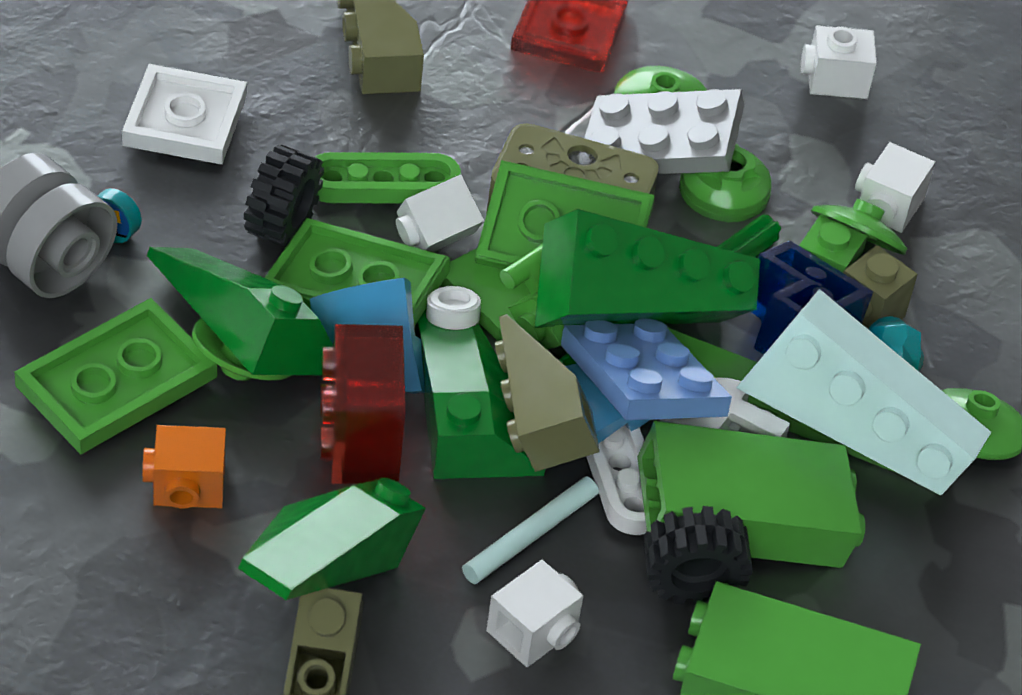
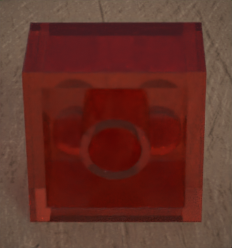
[320,324,406,484]

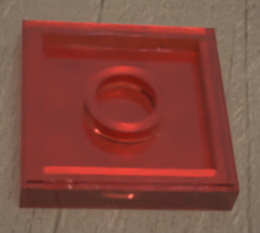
[510,0,628,73]

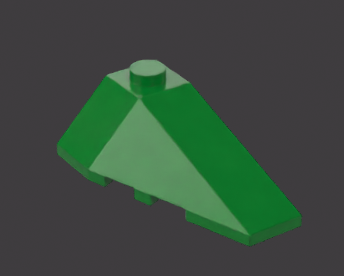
[146,247,344,375]
[415,308,545,479]
[238,478,426,600]

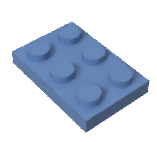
[561,318,732,420]

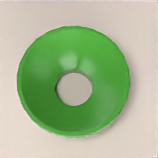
[679,144,771,222]

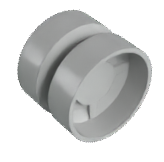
[0,153,117,298]

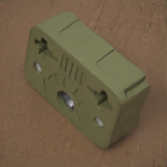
[486,123,659,215]

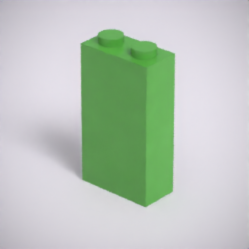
[637,421,865,568]
[672,581,921,695]

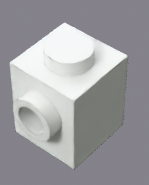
[801,26,876,99]
[855,142,935,233]
[396,174,484,252]
[486,559,584,667]

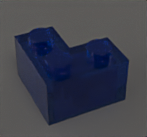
[751,240,873,355]

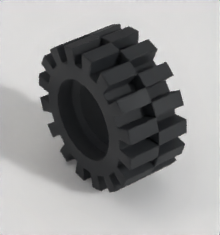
[244,145,324,247]
[644,506,753,605]

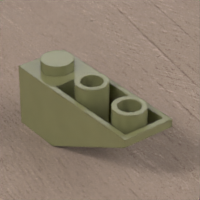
[337,0,424,94]
[495,314,600,472]
[283,588,364,695]

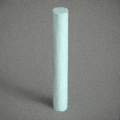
[462,476,599,584]

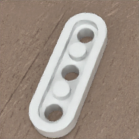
[586,425,647,535]

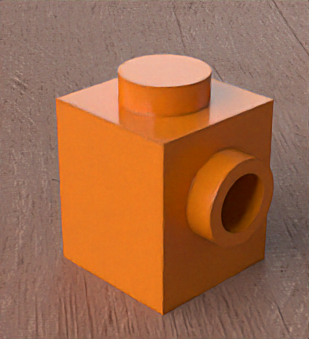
[142,425,226,509]

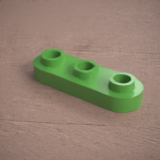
[315,152,461,204]

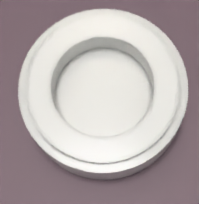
[426,286,481,330]

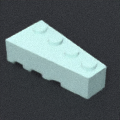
[736,289,991,496]

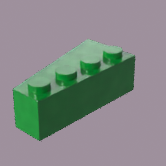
[535,209,760,328]

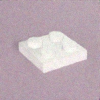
[122,64,247,164]

